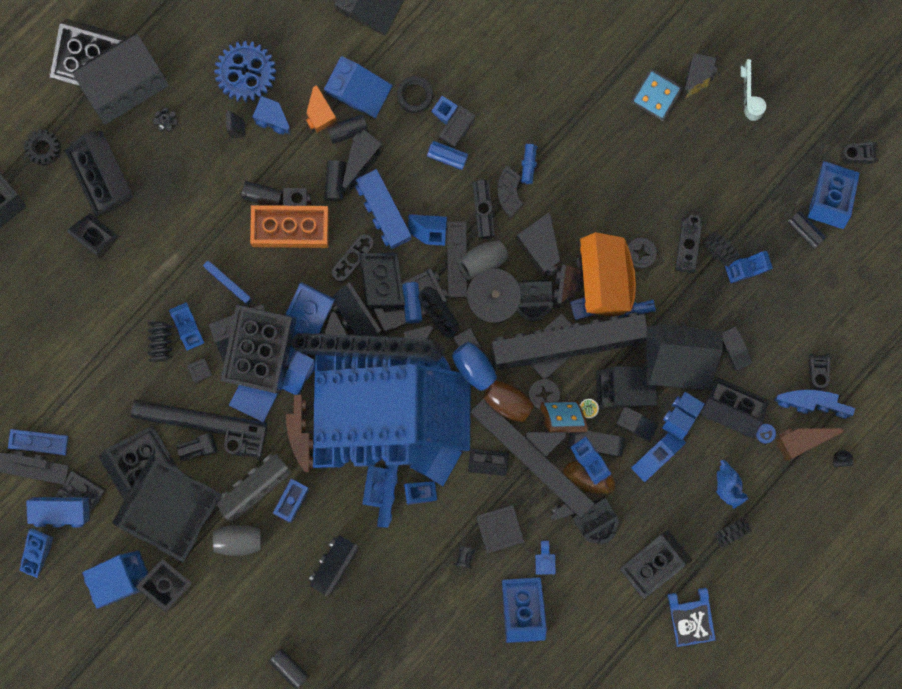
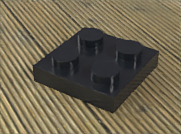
[476,505,524,554]

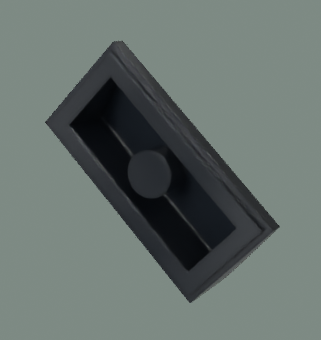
[468,448,509,476]

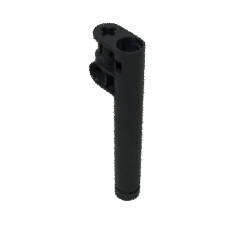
[131,399,268,461]

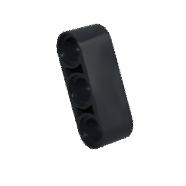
[567,431,625,457]

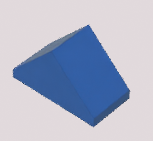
[404,481,437,505]

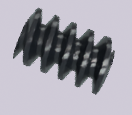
[148,322,173,362]

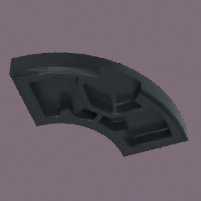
[498,166,523,219]

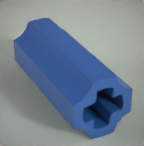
[427,141,468,170]
[402,282,422,324]

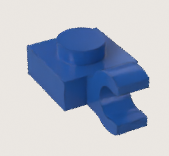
[535,541,555,574]

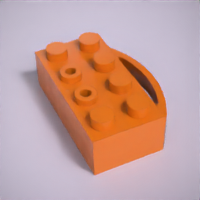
[580,232,636,317]

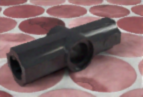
[472,180,495,239]

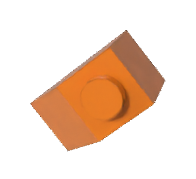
[306,85,337,133]

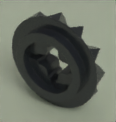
[628,238,657,268]
[529,379,560,409]

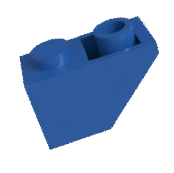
[253,96,291,135]
[408,214,447,246]

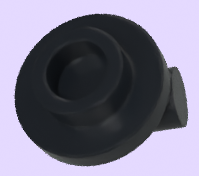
[833,450,853,468]

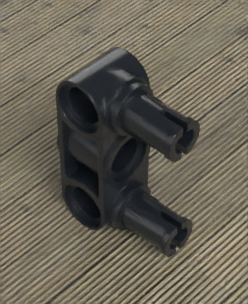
[675,215,702,274]

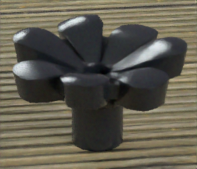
[153,108,178,132]

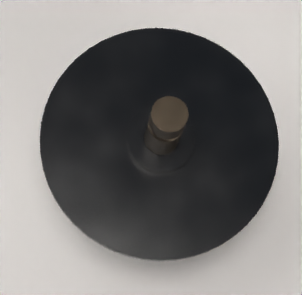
[467,269,521,322]

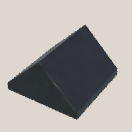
[67,213,119,259]
[526,432,566,457]

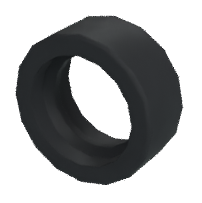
[397,76,433,114]

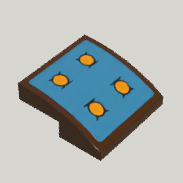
[540,401,588,433]

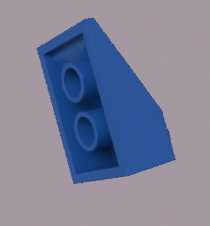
[324,56,393,119]
[807,161,860,229]
[502,578,546,643]

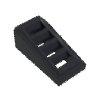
[226,111,245,138]

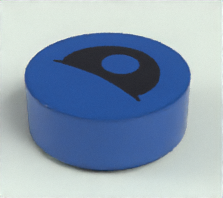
[756,424,776,444]

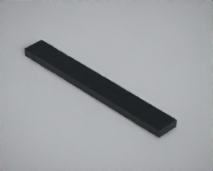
[470,399,595,519]

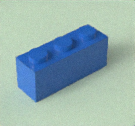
[26,497,90,527]

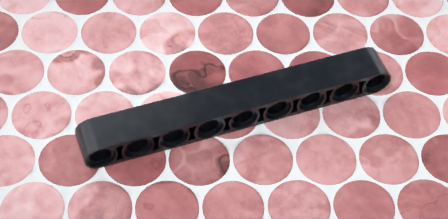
[292,333,444,361]

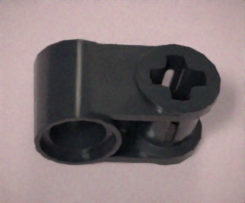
[840,142,879,164]
[808,353,830,391]

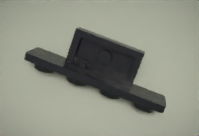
[0,451,69,485]

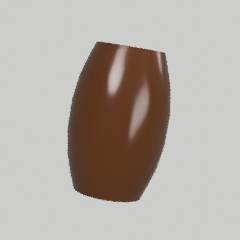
[483,380,534,422]

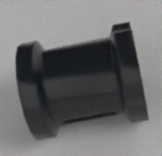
[455,546,475,569]

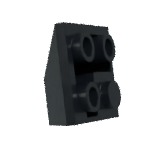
[553,265,583,309]

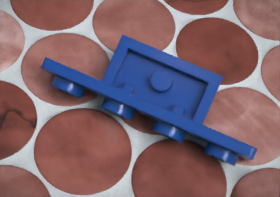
[362,465,399,528]

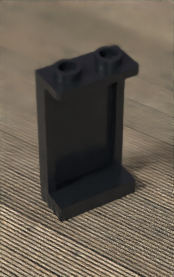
[373,268,449,334]

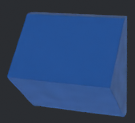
[410,446,462,486]

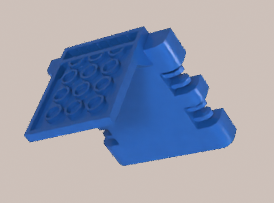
[313,355,471,468]

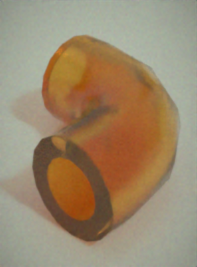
[563,462,615,494]

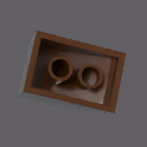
[776,428,843,461]

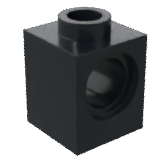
[283,188,311,206]

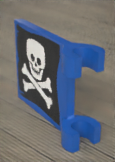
[667,588,715,647]

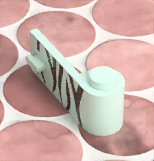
[741,60,766,121]

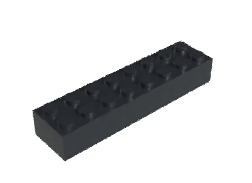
[490,313,647,371]

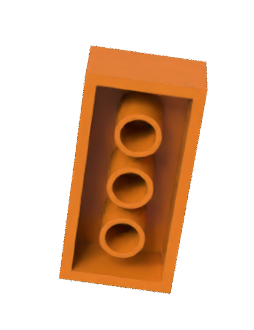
[250,205,329,248]

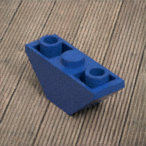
[631,433,686,482]
[20,528,53,578]

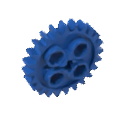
[214,41,276,103]

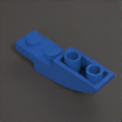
[774,390,855,419]

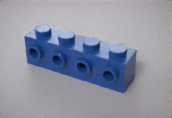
[355,169,412,250]

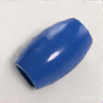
[452,342,497,391]

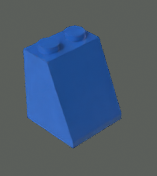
[82,551,148,608]

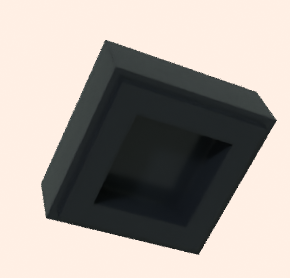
[187,358,213,384]

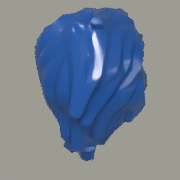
[716,460,748,509]

